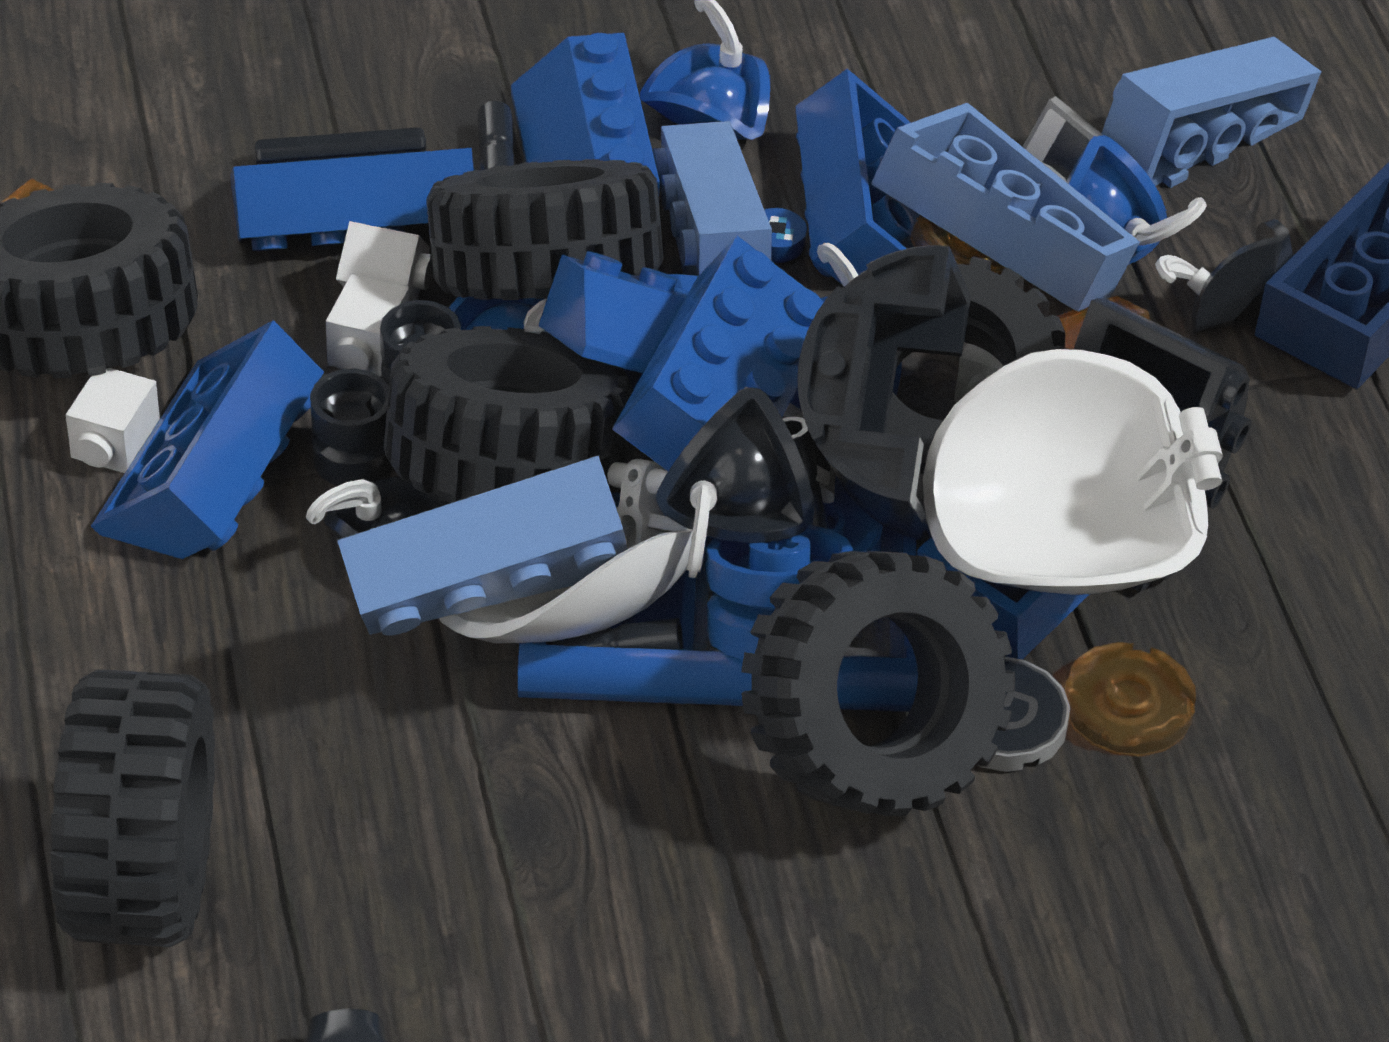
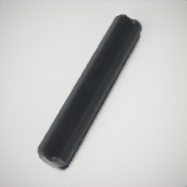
[254,127,426,165]

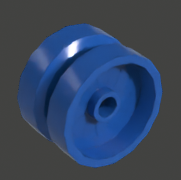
[706,525,853,659]

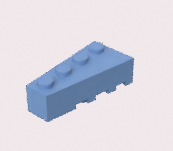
[1101,37,1322,188]
[871,103,1140,312]
[652,121,772,276]
[337,456,628,635]

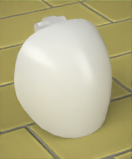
[923,349,1223,595]
[439,459,693,643]

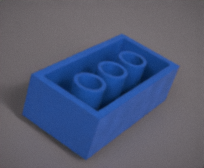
[612,235,824,471]

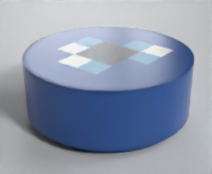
[764,208,807,263]

